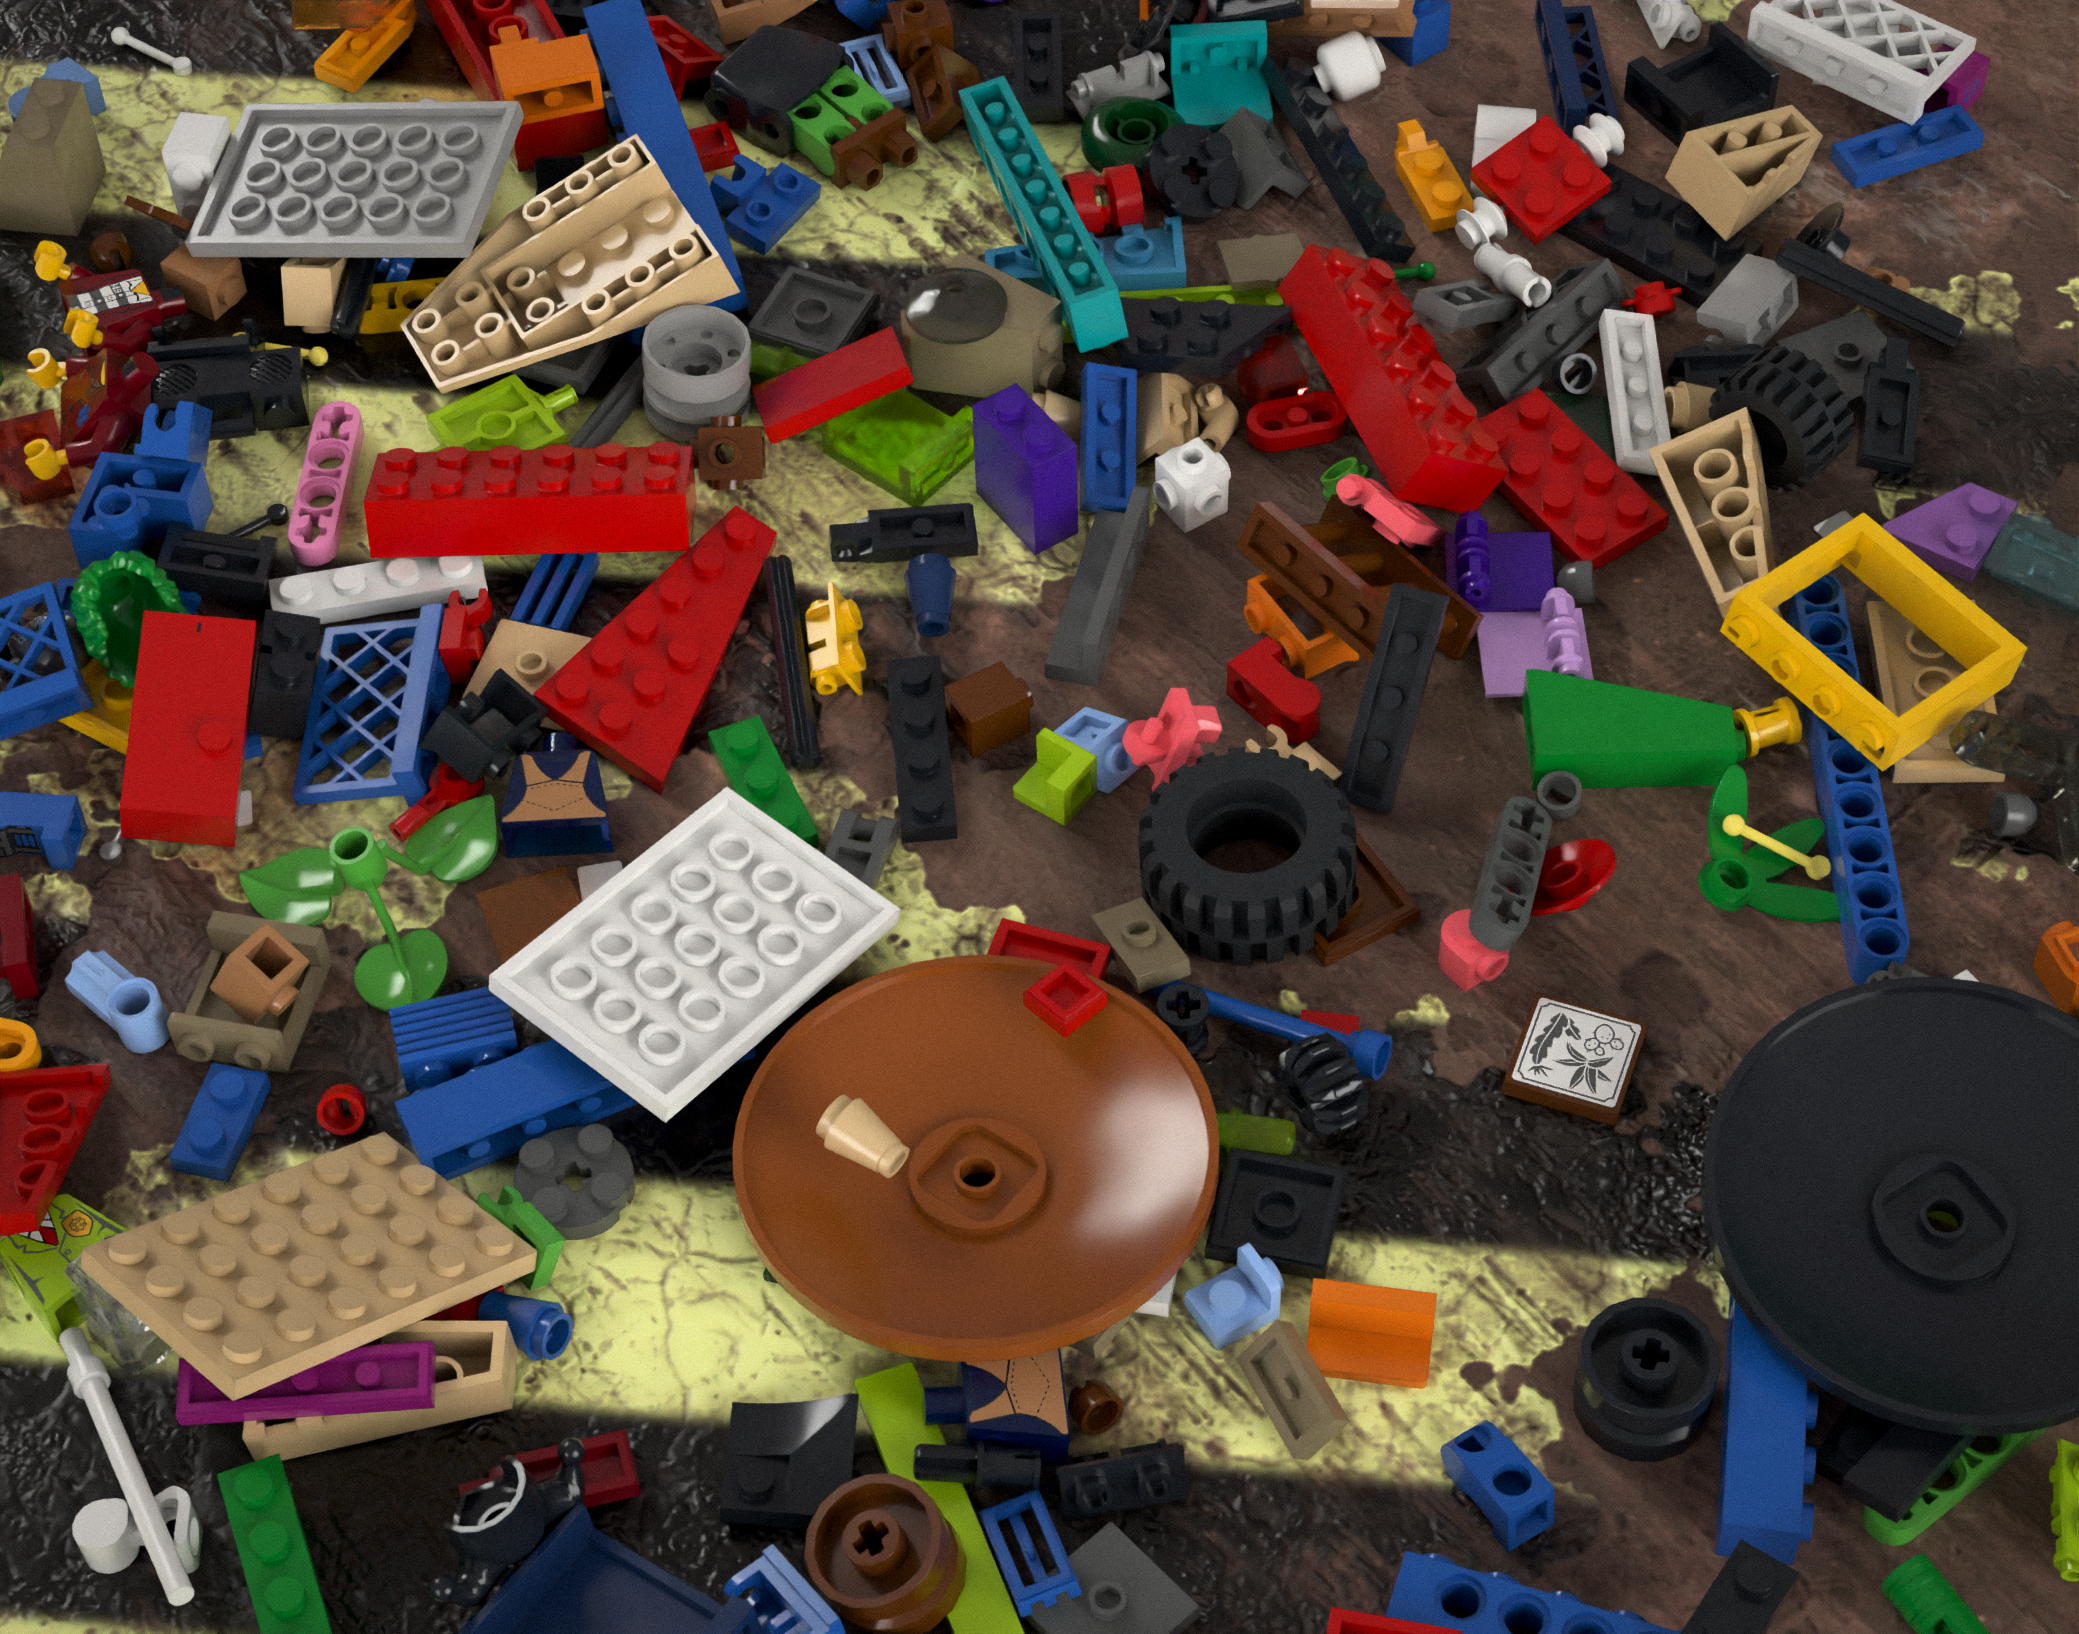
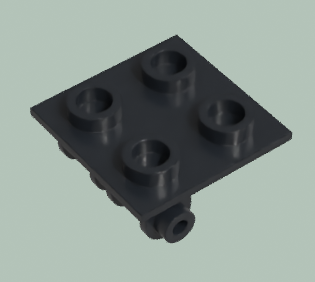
[1128,0,1203,74]

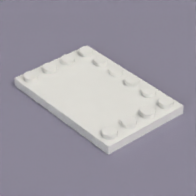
[489,787,900,1123]

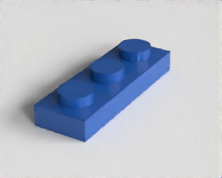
[1830,104,1985,189]
[1079,362,1137,513]

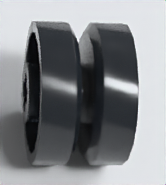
[1573,1298,1720,1462]

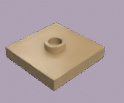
[462,618,592,732]

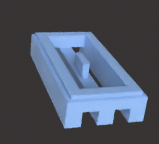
[839,34,911,107]

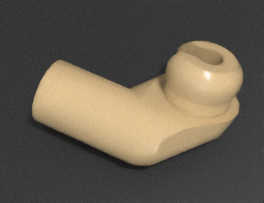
[1195,383,1239,452]

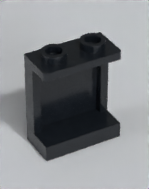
[1623,21,1779,148]

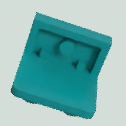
[1169,20,1273,132]

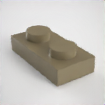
[1236,1320,1350,1460]

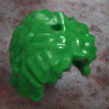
[70,550,190,690]

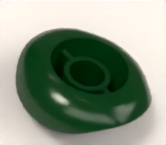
[1081,96,1187,176]

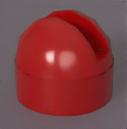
[317,1083,367,1135]

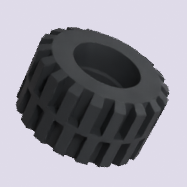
[1709,346,1854,491]

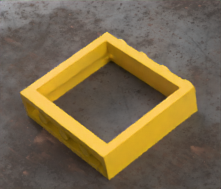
[1720,512,2028,771]

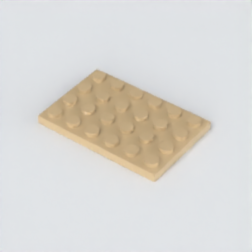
[81,1132,537,1401]

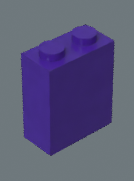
[972,383,1078,555]

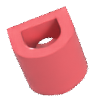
[1438,909,1509,993]

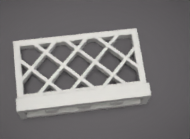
[1746,0,1977,125]

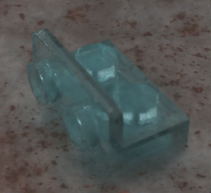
[1982,511,2079,615]

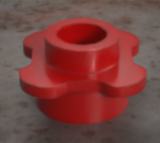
[1622,281,1682,319]

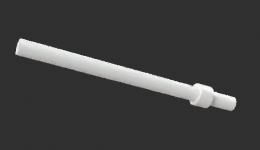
[59,1327,194,1606]

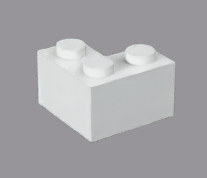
[161,112,232,222]

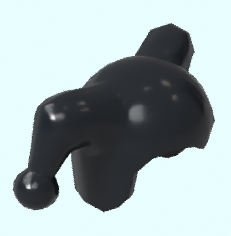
[429,1437,585,1608]

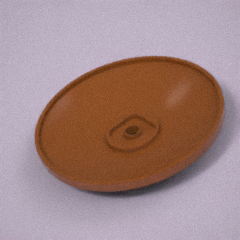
[732,955,1220,1362]

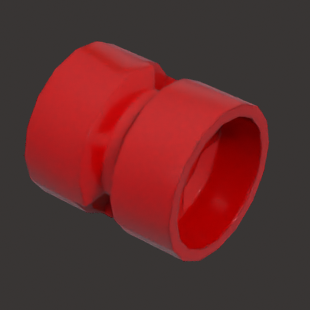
[1062,163,1144,235]

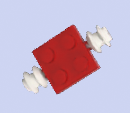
[1455,113,1625,250]

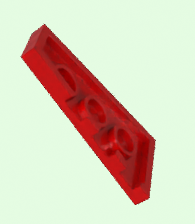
[0,1063,111,1236]

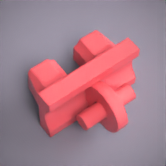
[1122,688,1222,791]

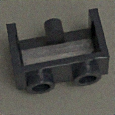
[419,668,550,784]

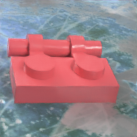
[1336,474,1446,548]

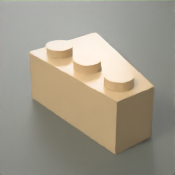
[1665,105,1823,241]

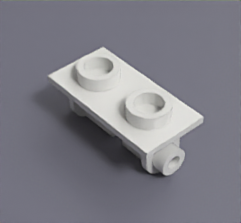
[1637,0,1702,49]

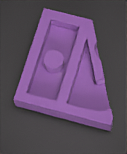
[1881,482,2018,583]

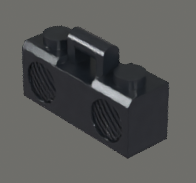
[151,346,310,441]

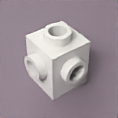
[1153,437,1231,533]

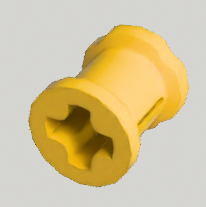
[1732,696,1802,758]

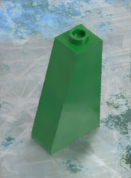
[1522,669,1746,790]

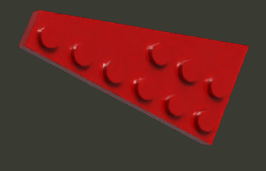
[533,505,777,795]

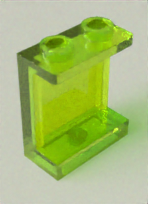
[821,388,975,507]

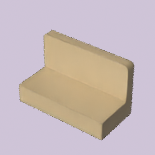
[1136,372,1199,466]

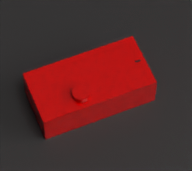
[119,610,256,847]

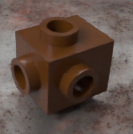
[881,0,954,70]
[689,416,766,490]

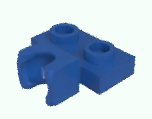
[710,154,822,256]

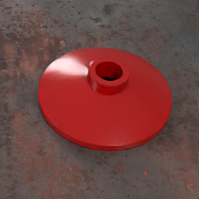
[1509,839,1617,916]

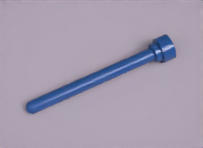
[1129,980,1392,1081]

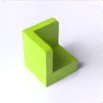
[1013,728,1097,826]

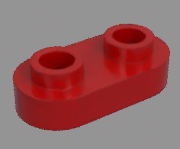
[1246,391,1348,453]

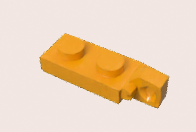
[313,0,419,94]
[1394,119,1474,233]

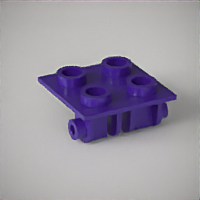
[1444,510,1555,612]

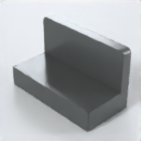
[1218,106,1311,210]

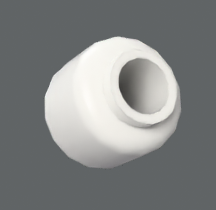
[1312,30,1386,102]

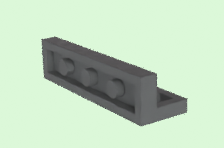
[1453,258,1631,410]
[1045,486,1149,688]

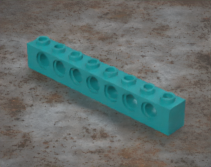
[958,75,1129,353]

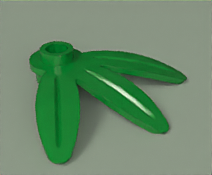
[1697,764,1840,923]

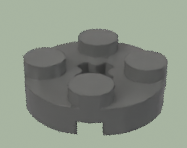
[514,1124,636,1240]

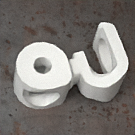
[72,1486,203,1574]

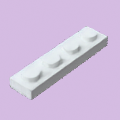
[1598,309,1671,476]
[268,556,488,625]

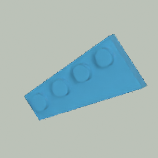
[985,216,1186,294]

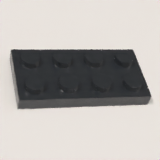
[1556,161,1763,309]

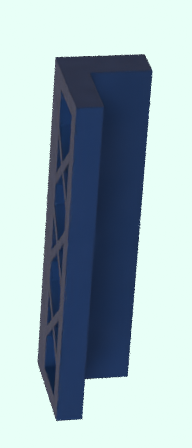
[1534,0,1620,141]

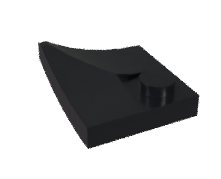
[720,1393,859,1529]

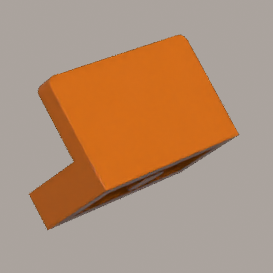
[1306,1278,1437,1389]

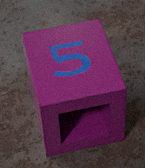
[1917,44,1991,113]

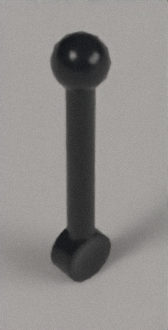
[226,504,289,538]

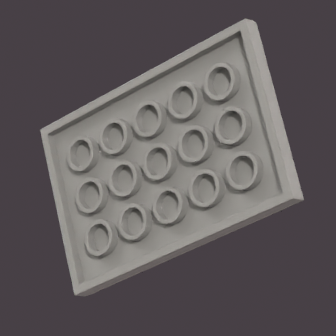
[185,101,524,258]

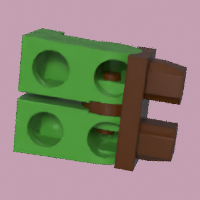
[776,65,918,192]

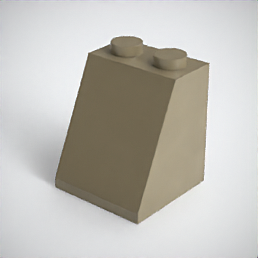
[0,78,107,237]
[901,252,1065,398]

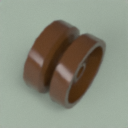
[804,1473,967,1634]

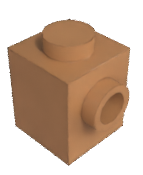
[160,240,247,321]
[209,922,309,1026]

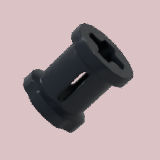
[1157,983,1210,1058]

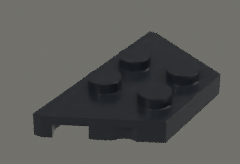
[1112,297,1293,376]

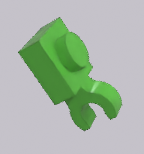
[476,1185,565,1291]

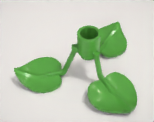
[239,794,499,1012]

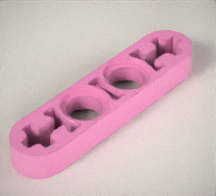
[288,401,364,567]

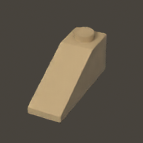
[281,257,349,334]

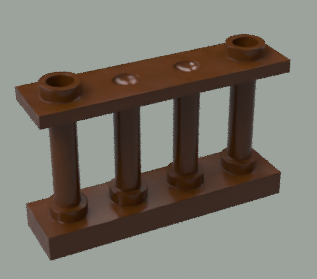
[1236,494,1484,664]

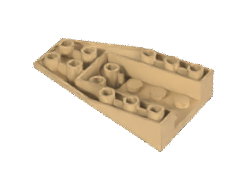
[400,133,740,394]

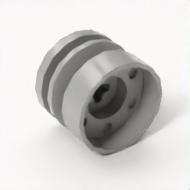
[642,304,751,442]

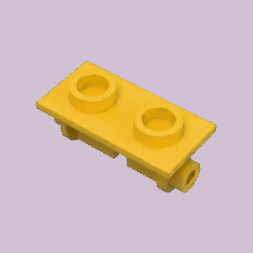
[805,582,866,696]

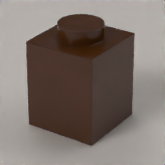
[944,661,1034,758]

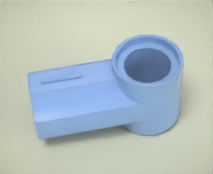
[65,950,171,1054]

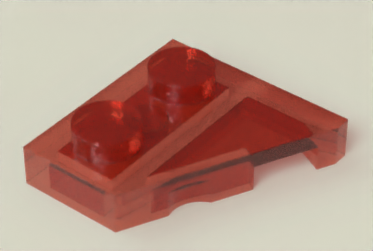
[0,408,76,506]

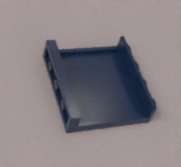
[458,1502,763,1634]

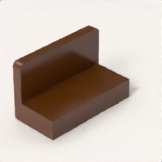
[905,42,982,143]

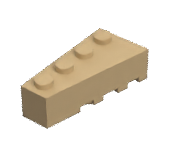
[242,1321,518,1461]

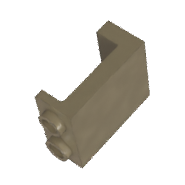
[167,910,332,1073]

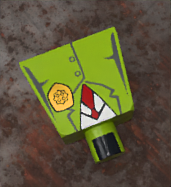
[0,1194,128,1343]

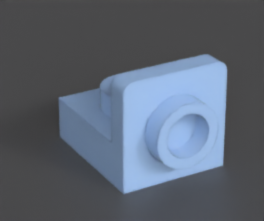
[1054,706,1142,793]
[1184,1242,1284,1351]

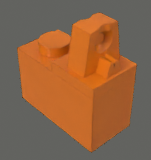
[489,25,604,125]

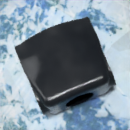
[704,24,855,159]

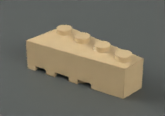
[1648,407,1783,621]

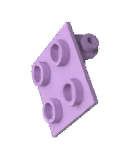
[1476,587,1594,698]

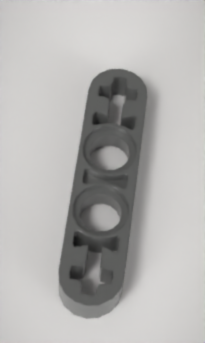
[1468,796,1552,951]

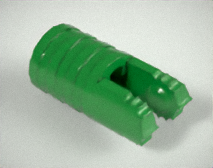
[1881,1554,1991,1634]

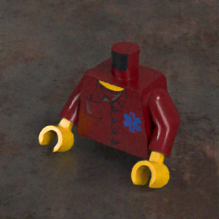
[24,348,159,480]

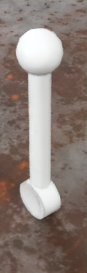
[111,27,192,76]

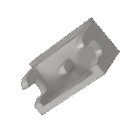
[1696,253,1799,351]

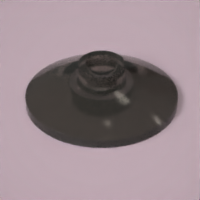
[904,267,1008,345]

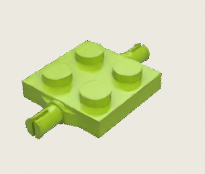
[426,373,578,452]

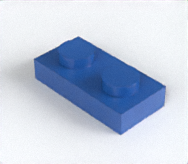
[169,1062,271,1182]

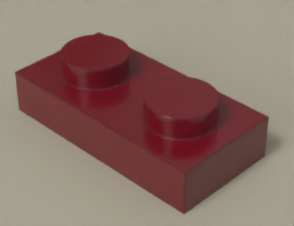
[0,872,40,1000]

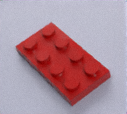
[1479,387,1669,571]

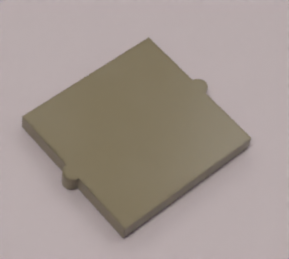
[1217,233,1304,291]

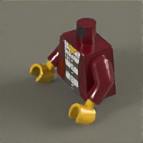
[34,240,187,357]

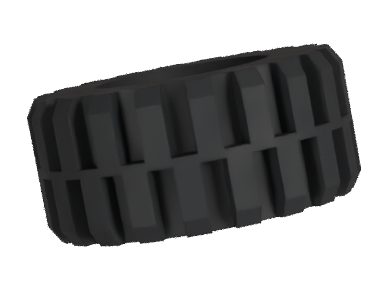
[1137,747,1357,966]

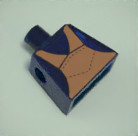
[500,732,614,858]
[922,1348,1071,1468]

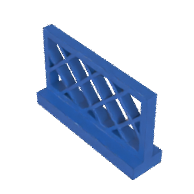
[0,581,95,741]
[292,603,451,807]

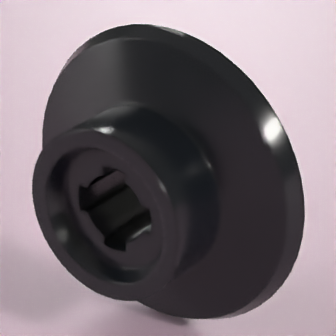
[1795,203,1851,261]

